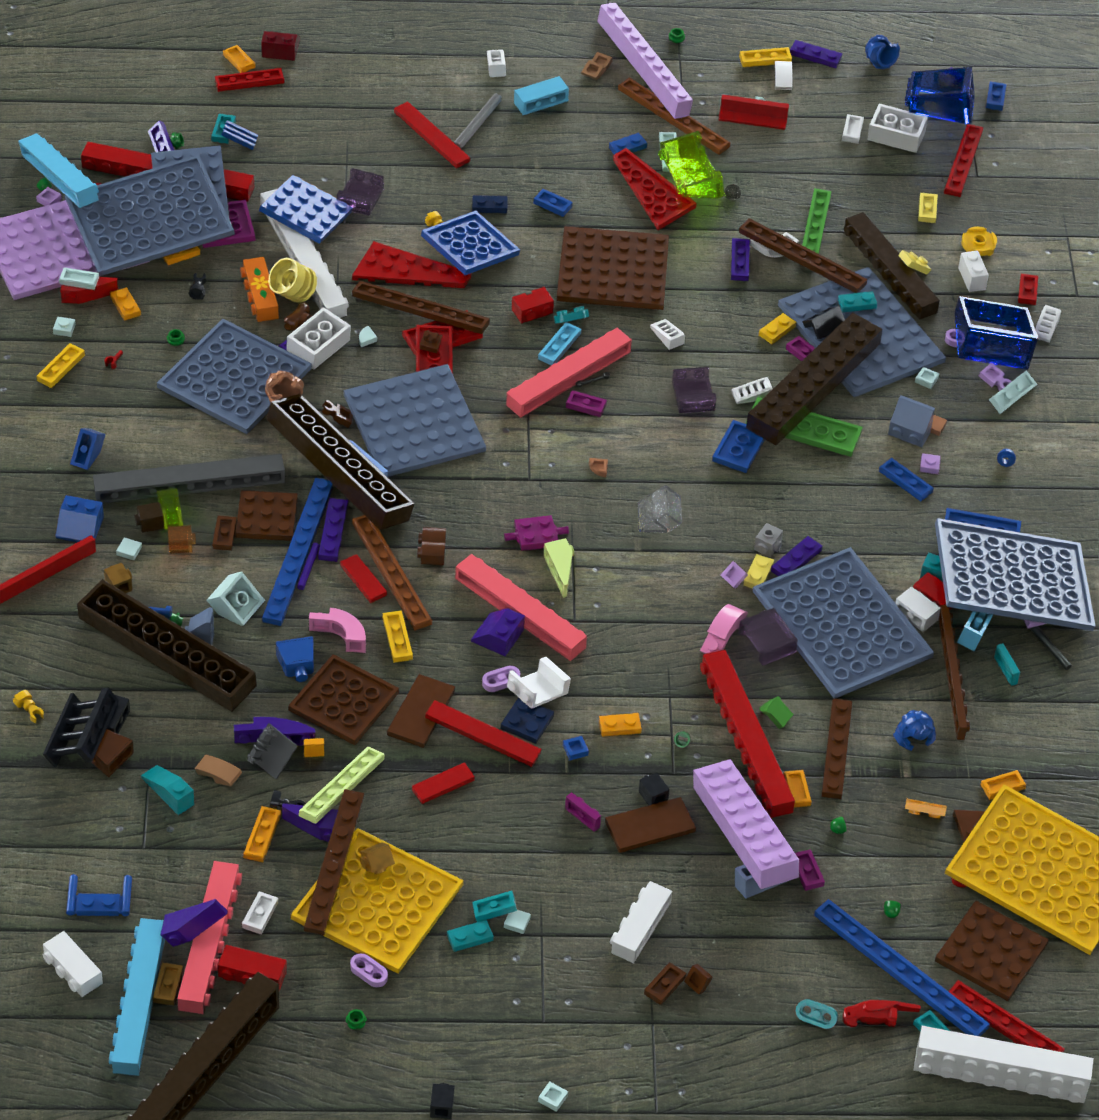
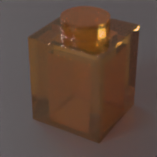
[168,525,196,554]

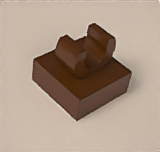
[419,330,442,353]
[684,964,713,994]

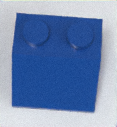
[56,495,104,542]

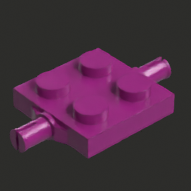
[504,515,569,551]

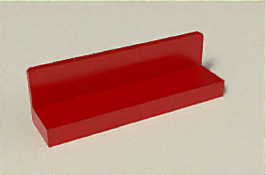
[718,94,789,130]

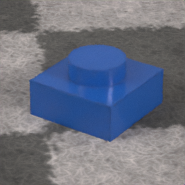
[563,736,589,761]

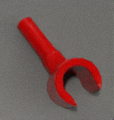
[104,350,123,369]

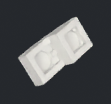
[775,61,792,90]

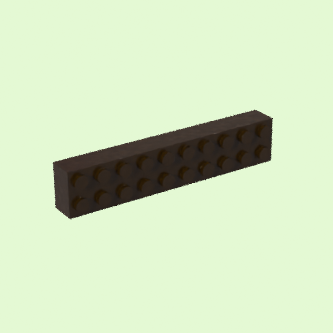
[746,313,883,445]
[267,394,415,530]
[77,579,257,712]
[126,972,279,1120]

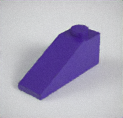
[282,803,338,842]
[160,899,228,947]

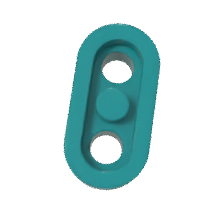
[554,306,589,323]
[796,999,838,1029]

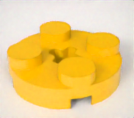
[961,227,997,256]

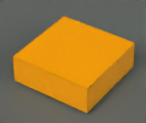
[304,738,324,757]

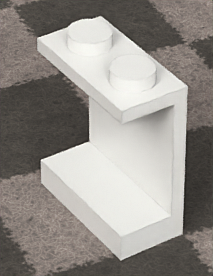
[507,657,571,709]

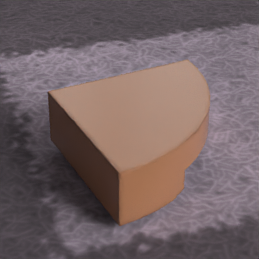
[589,458,608,478]

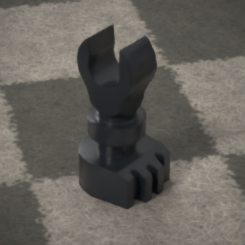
[188,273,206,300]
[269,790,306,810]

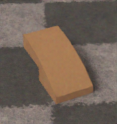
[581,52,612,80]
[194,755,242,786]

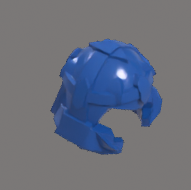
[865,35,900,69]
[893,710,936,751]

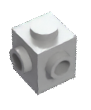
[754,523,783,558]

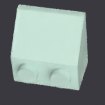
[207,571,265,626]

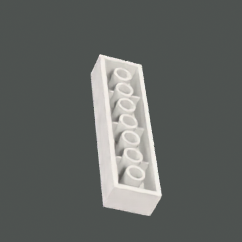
[913,1026,1094,1103]

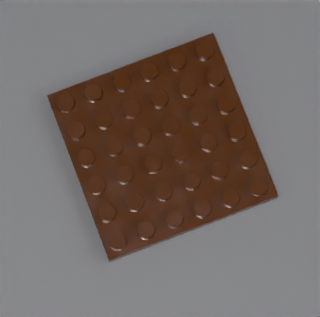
[556,226,669,310]

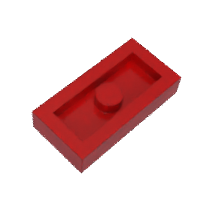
[1018,273,1038,305]

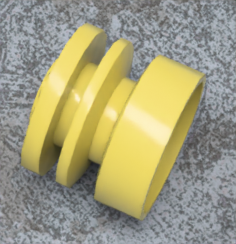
[269,258,317,303]

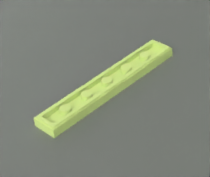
[299,747,385,824]

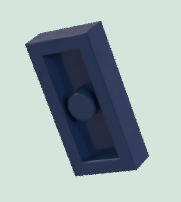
[472,195,507,213]

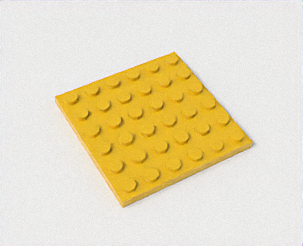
[291,828,463,974]

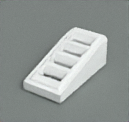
[487,50,506,77]
[1032,305,1061,342]
[650,319,685,350]
[731,377,773,404]

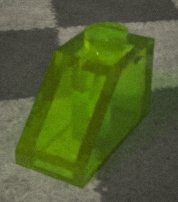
[156,488,183,529]

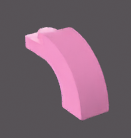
[700,604,748,654]
[309,608,366,653]

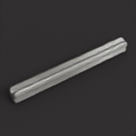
[455,93,502,149]

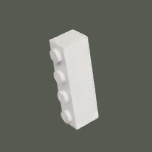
[610,881,672,963]

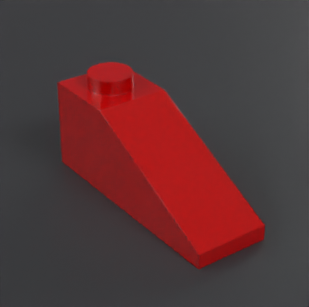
[61,277,118,304]

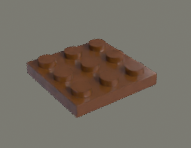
[235,490,298,541]

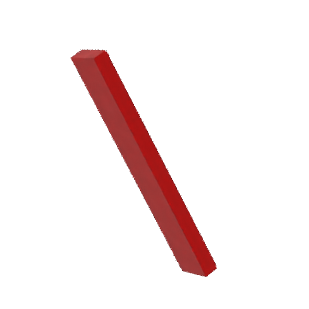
[394,101,470,169]
[944,124,984,197]
[0,535,96,604]
[425,700,542,767]
[948,980,1065,1053]

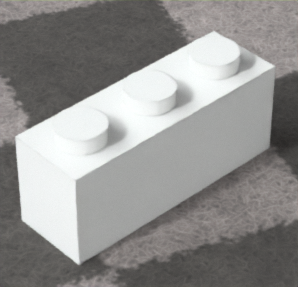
[43,931,103,997]

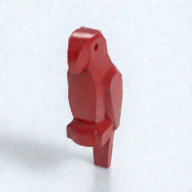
[842,1000,921,1027]

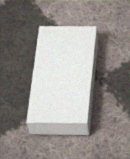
[842,114,864,144]

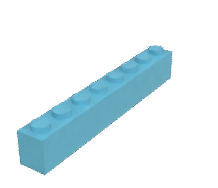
[19,133,99,208]
[109,918,165,1076]

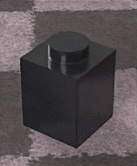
[639,772,670,806]
[430,1083,455,1120]

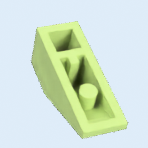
[544,538,574,598]

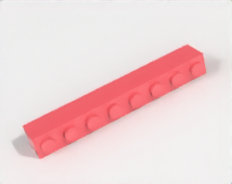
[506,328,632,418]
[455,554,587,661]
[177,861,242,1014]

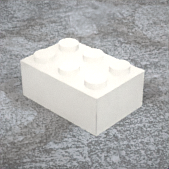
[867,104,928,153]
[287,307,351,370]

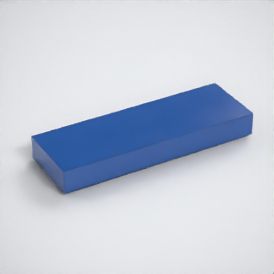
[879,458,934,502]

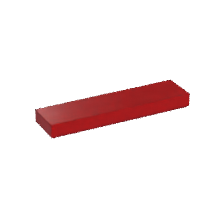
[215,68,285,92]

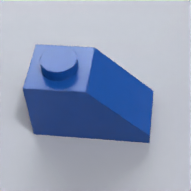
[70,428,106,470]

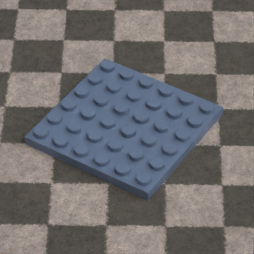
[157,319,312,434]
[344,364,486,477]

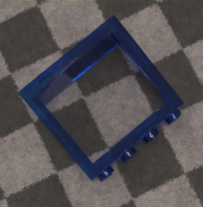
[905,67,975,124]
[955,296,1038,370]

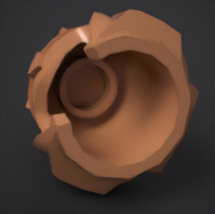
[265,370,304,403]

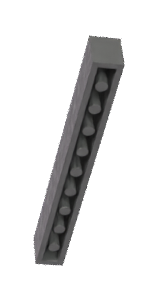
[93,454,285,503]

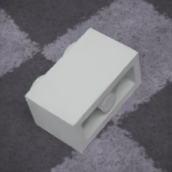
[958,251,989,292]
[895,586,941,632]

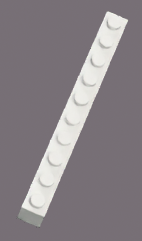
[260,189,349,318]

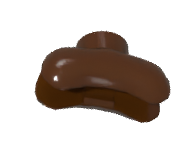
[284,302,312,331]

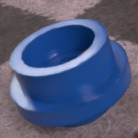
[997,449,1016,467]

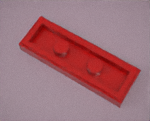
[340,554,387,603]
[412,762,475,804]

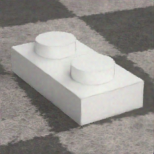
[242,891,278,935]

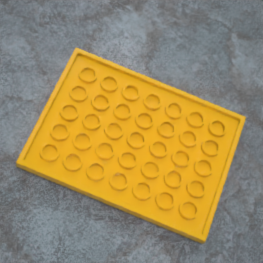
[945,784,1099,955]

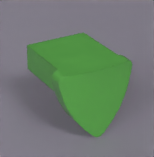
[759,696,794,729]

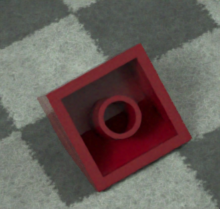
[261,31,300,61]

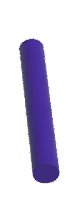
[297,543,320,590]

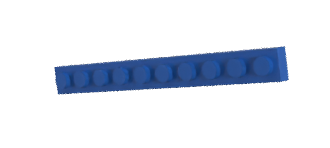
[262,478,334,626]
[814,899,990,1037]

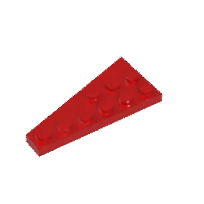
[613,148,696,231]
[352,241,471,288]

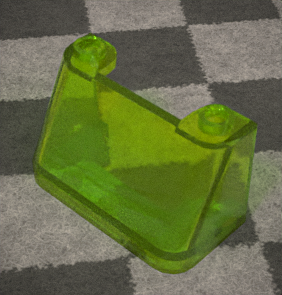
[658,131,724,199]

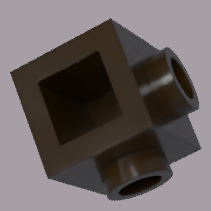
[134,502,164,533]

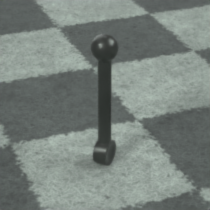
[576,372,610,388]

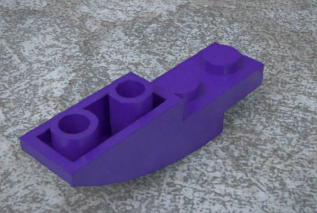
[234,717,315,746]

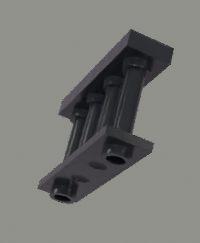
[43,687,119,767]

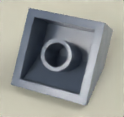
[888,395,935,447]

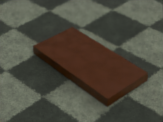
[387,674,455,748]
[605,797,696,853]

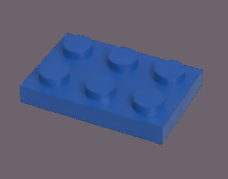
[712,420,765,473]

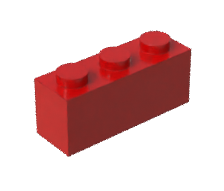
[218,945,287,991]

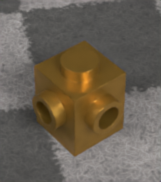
[104,563,133,593]
[360,842,395,874]

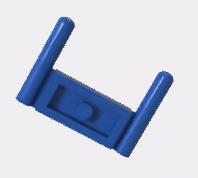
[66,874,132,916]

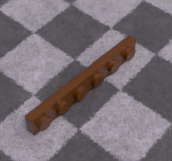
[821,698,852,799]

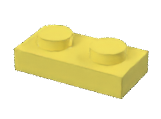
[918,193,938,223]
[898,250,931,275]
[743,554,774,589]

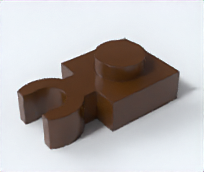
[322,400,353,428]

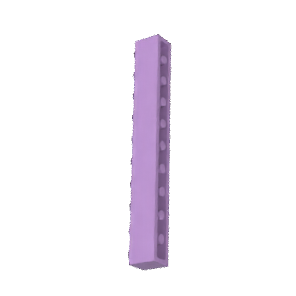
[598,3,693,119]

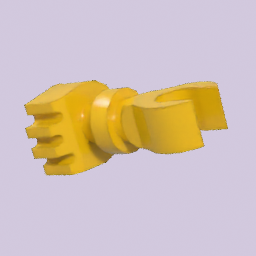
[425,211,443,227]
[13,690,44,723]

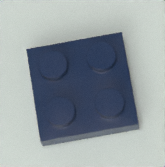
[500,697,554,744]

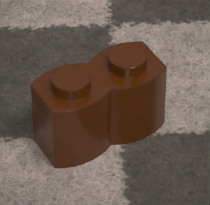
[417,527,446,565]

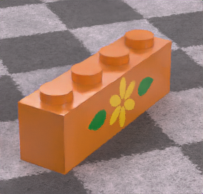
[240,257,279,322]

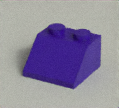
[471,608,525,656]

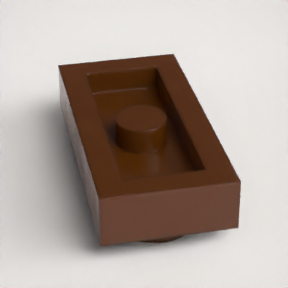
[212,516,237,551]
[644,962,687,1005]

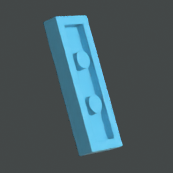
[538,322,581,365]

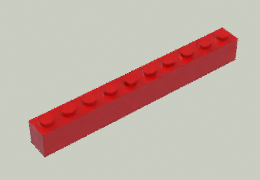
[81,142,255,202]
[700,650,795,818]

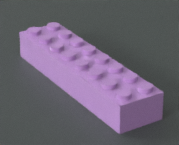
[693,759,799,889]

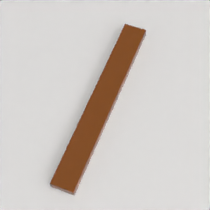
[618,77,731,155]
[352,515,432,631]

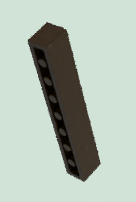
[844,212,940,320]

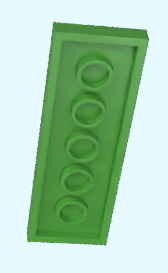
[746,397,863,457]

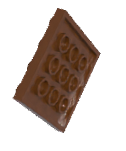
[288,654,399,745]
[935,900,1049,1001]

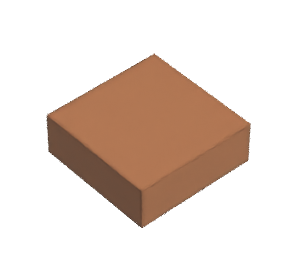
[930,415,947,436]

